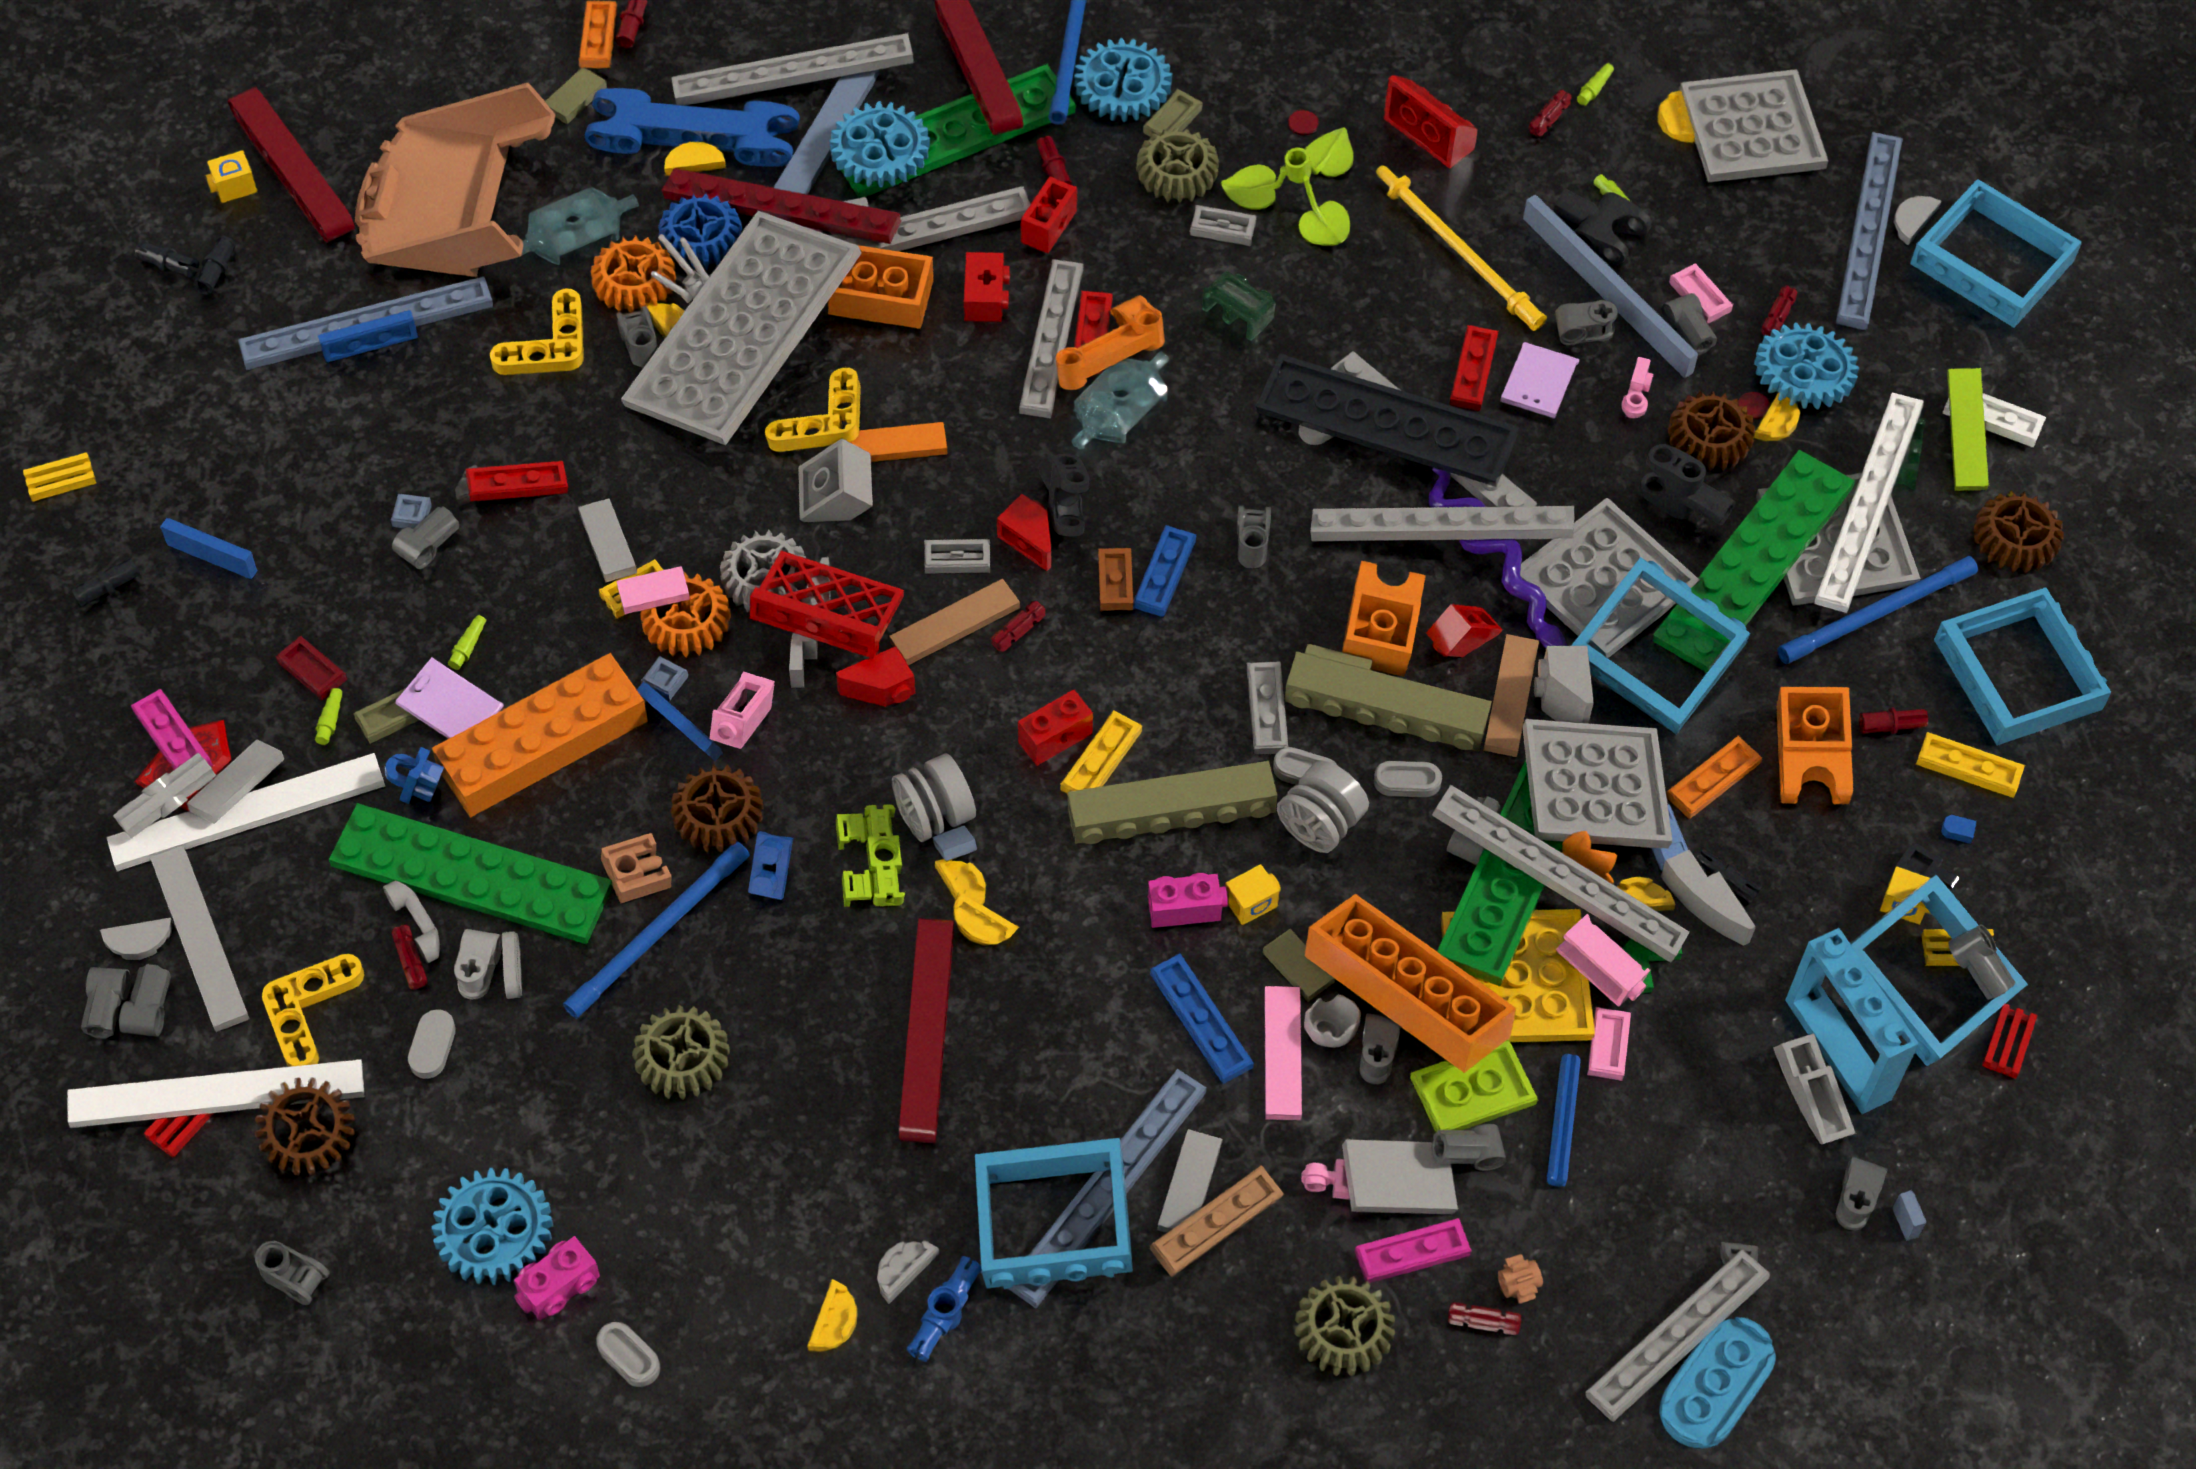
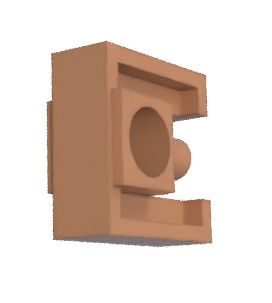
[601,833,672,904]

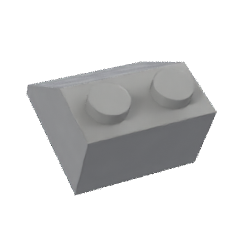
[798,438,873,522]
[1534,646,1594,724]

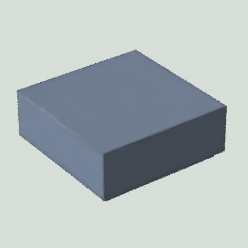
[391,494,432,529]
[641,656,688,701]
[933,826,977,861]
[1892,1191,1926,1241]

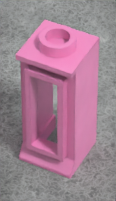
[710,672,775,749]
[1556,914,1650,1007]

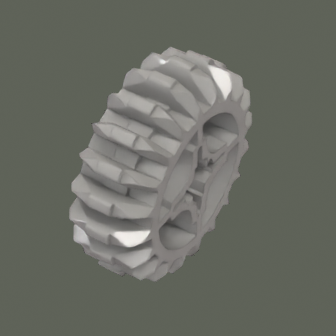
[720,530,806,612]

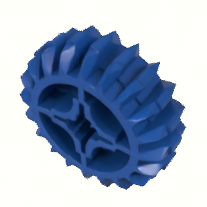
[658,193,742,271]

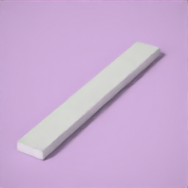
[1815,393,1923,613]
[106,753,385,871]
[68,1059,364,1128]

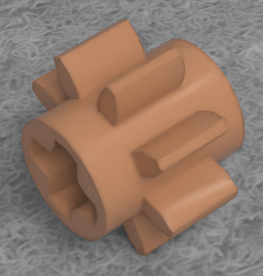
[1498,1254,1543,1303]

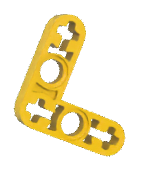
[490,289,584,375]
[765,368,861,451]
[262,954,364,1067]

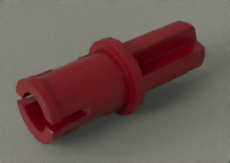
[615,0,647,48]
[1037,136,1072,185]
[1859,707,1928,734]

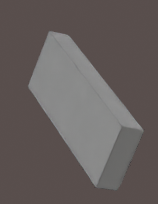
[578,498,637,582]
[1247,662,1288,755]
[186,740,284,824]
[1158,1129,1222,1233]

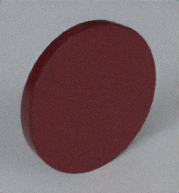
[1288,110,1319,135]
[1738,392,1770,419]

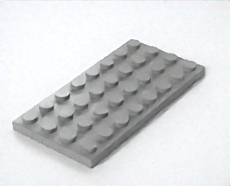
[621,211,862,445]

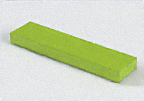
[1947,368,1989,491]

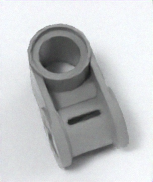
[454,929,502,999]

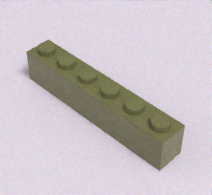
[1284,652,1492,752]
[1068,761,1277,844]

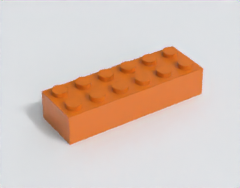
[432,653,648,818]
[1305,894,1516,1073]

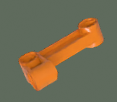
[1056,295,1165,390]

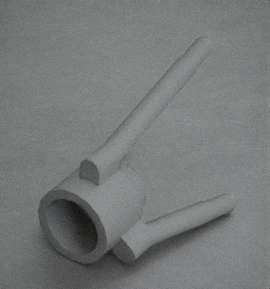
[651,234,709,303]

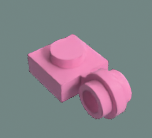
[1621,357,1653,418]
[1301,1159,1350,1200]

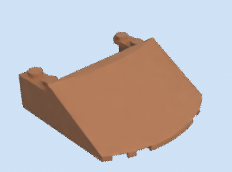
[355,83,555,277]

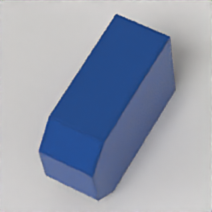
[1941,815,1976,844]

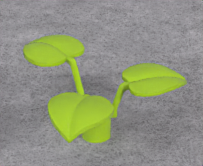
[1221,127,1353,245]

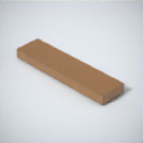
[889,579,1020,665]
[1483,634,1539,757]
[1149,1165,1284,1277]

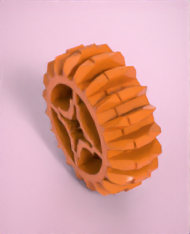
[591,235,676,313]
[640,572,731,658]

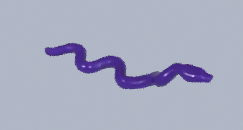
[1428,468,1567,649]

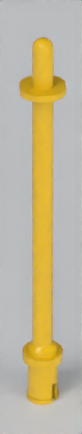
[1377,166,1547,331]

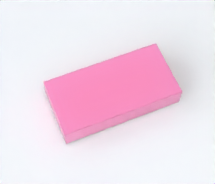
[1669,263,1733,324]
[617,566,690,614]
[1587,1007,1631,1081]

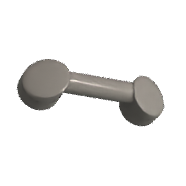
[383,881,440,964]

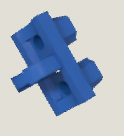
[385,747,444,804]
[748,831,793,900]

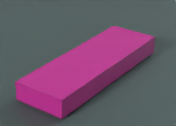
[131,689,212,770]
[1355,1218,1471,1283]

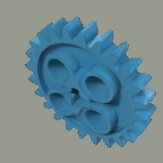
[1074,38,1172,122]
[830,102,930,188]
[1754,323,1859,409]
[431,1168,553,1285]

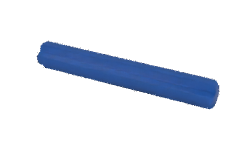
[1547,1054,1581,1187]

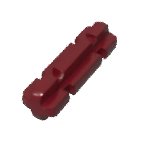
[1528,90,1572,137]
[1761,285,1797,336]
[991,600,1046,652]
[391,925,428,990]
[1448,1302,1521,1335]

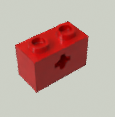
[1021,176,1077,253]
[964,252,1010,322]
[1018,690,1093,766]

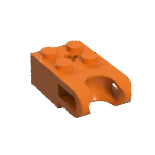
[1342,561,1426,677]
[1776,687,1853,804]

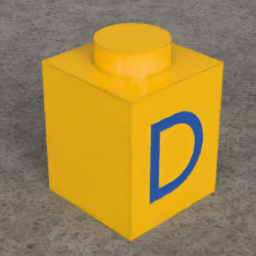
[205,150,257,203]
[1225,864,1281,925]
[1880,866,1931,925]

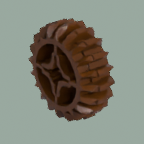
[1668,390,1755,471]
[1974,490,2064,574]
[670,764,764,853]
[255,1077,355,1175]

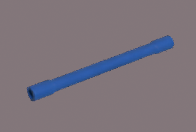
[1049,0,1086,124]
[1777,556,1978,664]
[563,841,750,1019]

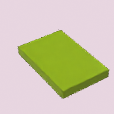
[1410,1040,1538,1132]

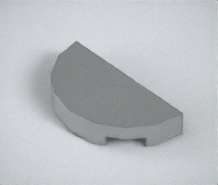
[1893,196,1941,245]
[100,918,173,960]
[877,1241,939,1304]

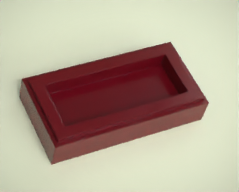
[275,636,347,701]

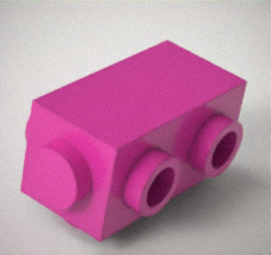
[1148,873,1228,928]
[514,1236,600,1320]

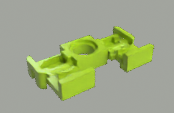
[836,804,905,907]

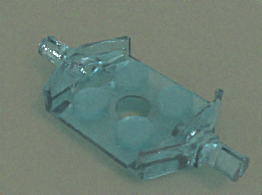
[521,187,638,265]
[1072,351,1169,450]

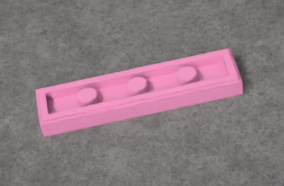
[1264,986,1302,1120]

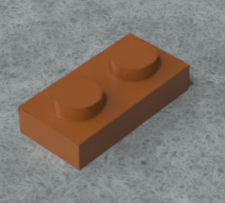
[1098,548,1133,611]

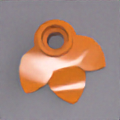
[1561,831,1617,884]

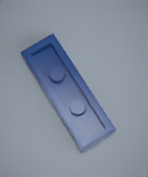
[318,310,418,362]
[160,518,258,580]
[1133,525,1196,617]
[637,682,723,761]

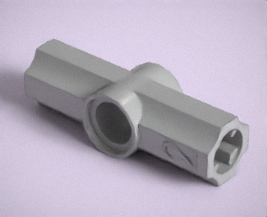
[113,753,216,839]

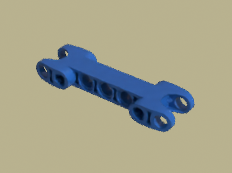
[584,88,800,167]

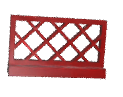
[750,550,904,659]

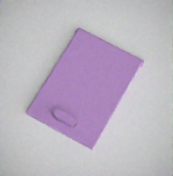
[1500,342,1579,418]
[395,657,504,739]

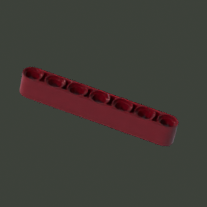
[935,0,1023,136]
[227,87,355,243]
[899,918,954,1143]

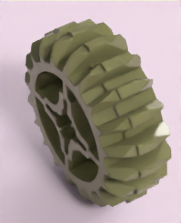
[1136,127,1219,203]
[632,1005,730,1100]
[1295,1275,1395,1376]

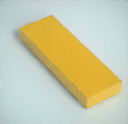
[1060,710,1142,794]
[1916,732,2025,798]

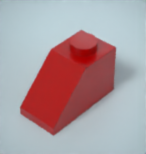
[997,494,1051,571]
[1426,604,1503,657]
[836,646,915,707]

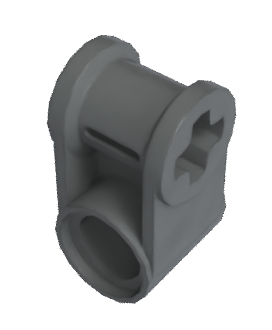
[1554,300,1617,345]
[616,306,658,367]
[1237,506,1271,568]
[1360,1013,1401,1084]
[1836,1156,1887,1231]
[255,1241,330,1305]

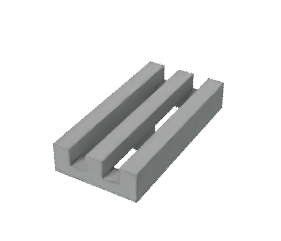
[1190,205,1257,246]
[925,539,990,574]

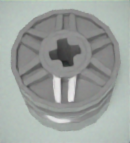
[892,753,976,842]
[1277,761,1369,853]

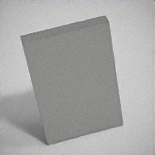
[1342,1139,1458,1214]

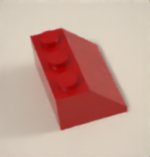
[1384,75,1478,168]

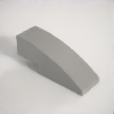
[1661,850,1755,946]
[1773,1033,1855,1145]

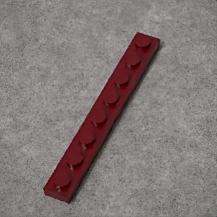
[662,168,901,244]

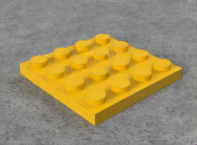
[1441,909,1595,1042]

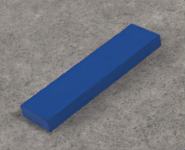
[1150,953,1254,1084]

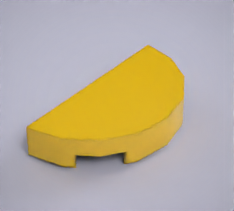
[1658,90,1695,142]
[664,142,726,176]
[646,302,685,338]
[1754,393,1800,441]
[935,859,986,905]
[1617,877,1675,911]
[953,891,1019,945]
[807,1279,857,1352]

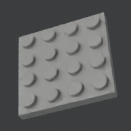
[1679,70,1828,182]
[1756,473,1921,606]
[1520,498,1700,658]
[1522,719,1672,849]

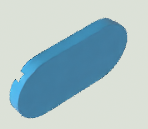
[1660,1317,1775,1448]

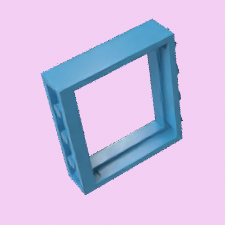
[1910,179,2081,328]
[1571,557,1750,735]
[1934,588,2111,745]
[1850,875,2028,1066]
[1785,928,1919,1114]
[975,1138,1133,1289]

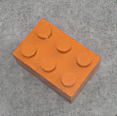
[828,245,933,329]

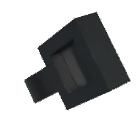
[1894,842,1959,894]

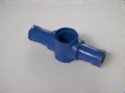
[906,1256,982,1362]

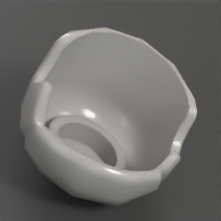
[1304,995,1361,1047]

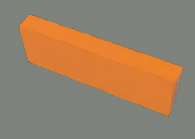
[579,1,617,68]
[850,422,947,462]
[1666,736,1762,820]

